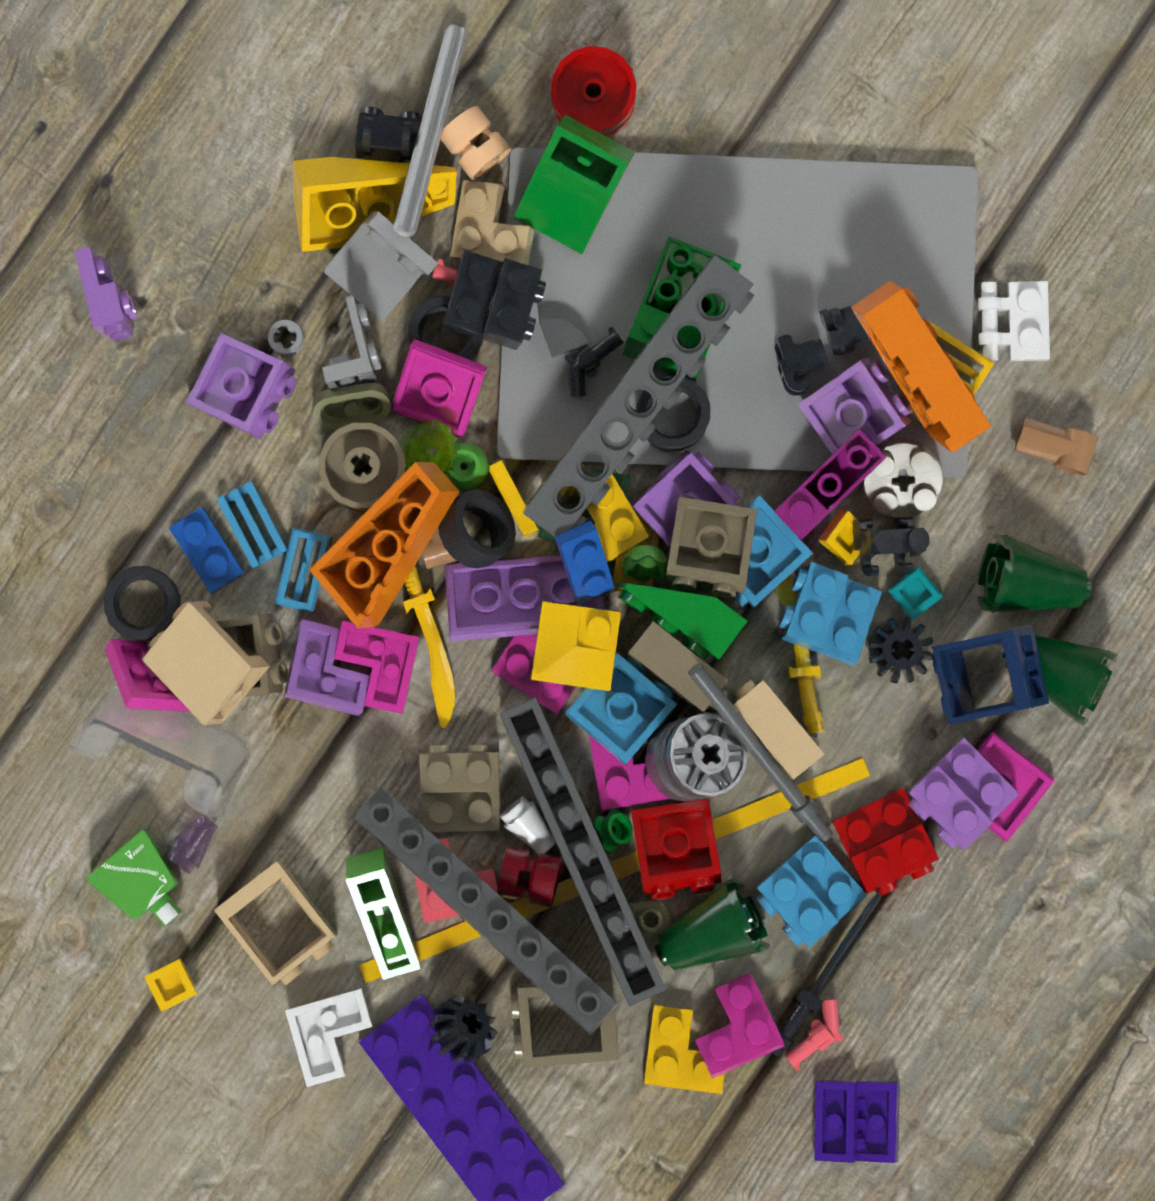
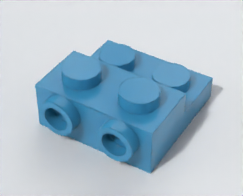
[734,495,813,608]
[779,562,882,666]
[565,653,677,765]
[756,835,867,948]

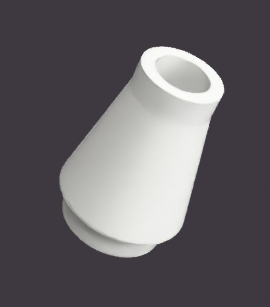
[500,796,556,855]

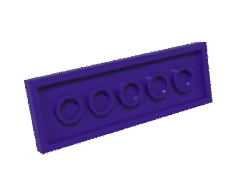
[358,994,565,1201]

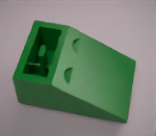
[513,115,635,254]
[622,236,742,382]
[615,581,747,660]

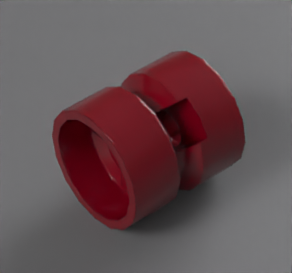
[497,846,562,908]

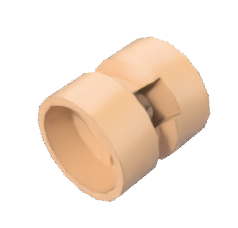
[440,105,511,180]

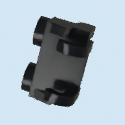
[355,107,422,162]
[819,305,872,355]
[774,335,827,396]
[853,517,930,576]

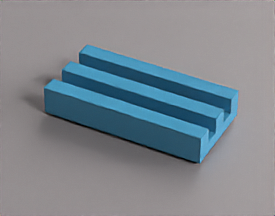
[217,481,288,569]
[275,528,332,613]

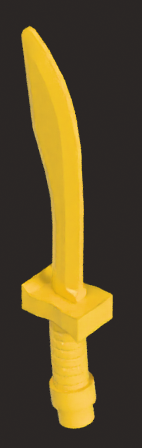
[403,564,455,728]
[776,572,824,735]

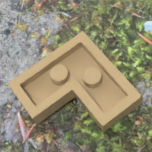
[450,180,534,265]

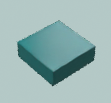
[887,566,943,621]

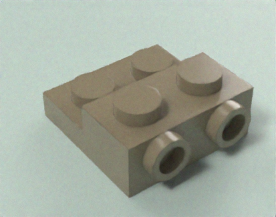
[665,497,757,598]
[217,614,288,698]
[419,744,501,832]

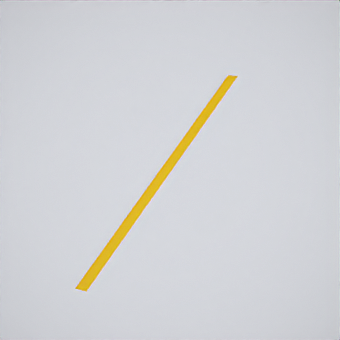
[358,758,870,984]

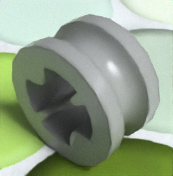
[268,320,305,357]

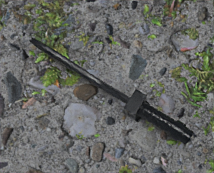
[772,893,882,1057]

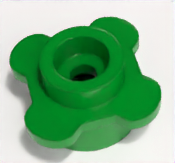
[593,808,633,853]

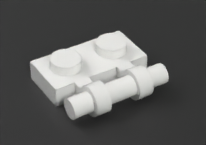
[978,281,1050,362]

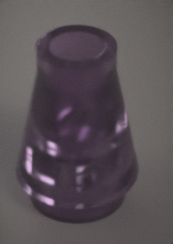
[164,814,218,875]

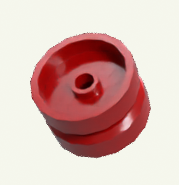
[550,46,637,138]

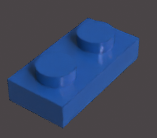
[169,507,245,594]
[555,521,615,605]

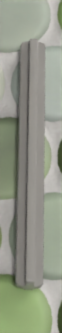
[393,24,468,238]

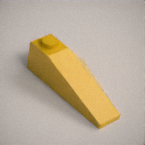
[293,157,457,252]

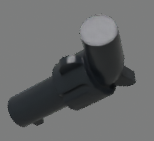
[564,326,624,397]

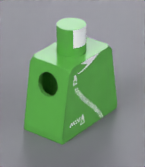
[86,829,182,927]

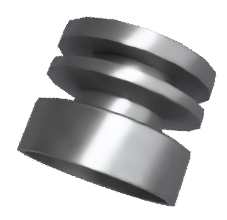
[645,713,748,802]

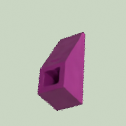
[774,428,887,540]

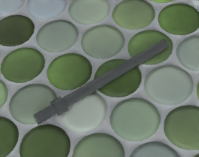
[688,664,833,842]

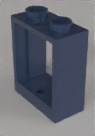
[932,626,1049,724]

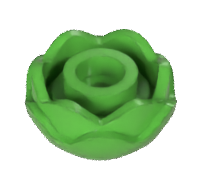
[439,442,489,491]
[620,545,669,582]

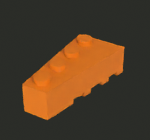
[851,281,992,453]
[309,462,459,629]

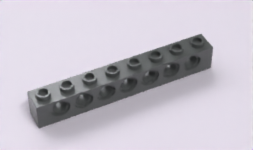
[523,254,755,537]
[500,698,666,1007]
[354,788,617,1036]

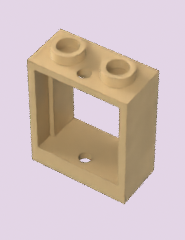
[731,680,825,780]
[214,860,338,985]

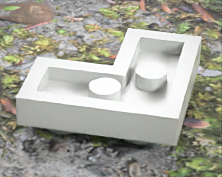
[285,988,373,1087]

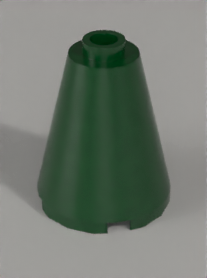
[978,534,1092,613]
[1002,635,1118,726]
[655,877,770,971]

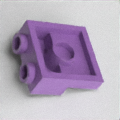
[75,247,138,341]
[186,333,296,440]
[798,357,912,455]
[631,450,740,548]
[906,738,1020,850]

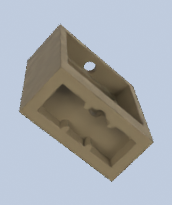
[627,621,729,713]
[510,978,619,1068]

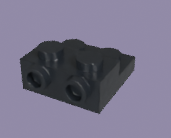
[441,250,546,350]

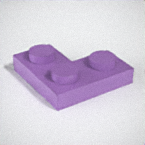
[283,619,370,716]

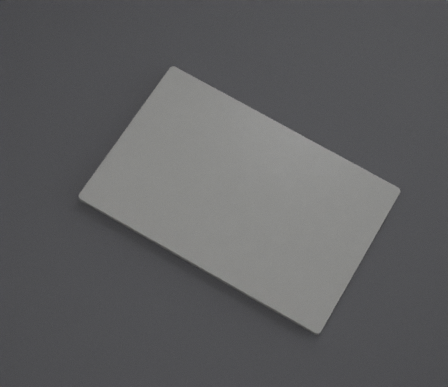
[497,147,978,478]

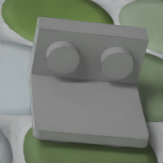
[324,211,438,320]
[322,295,382,389]

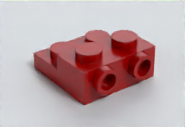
[831,788,939,895]
[631,799,722,899]

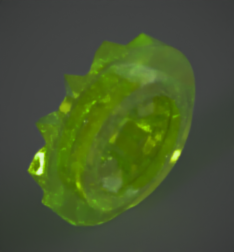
[406,420,458,473]

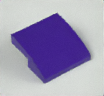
[814,1080,900,1163]

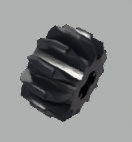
[867,617,934,684]
[428,994,498,1063]

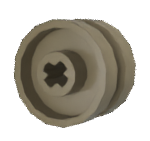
[319,423,407,512]

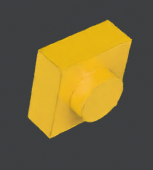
[818,509,869,565]
[144,958,198,1012]

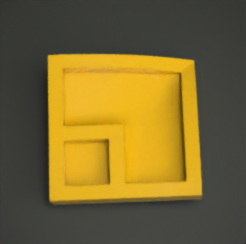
[531,601,621,691]

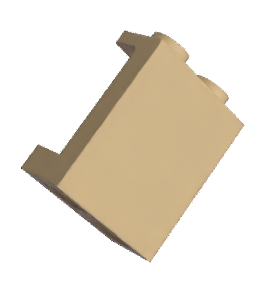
[142,601,270,725]

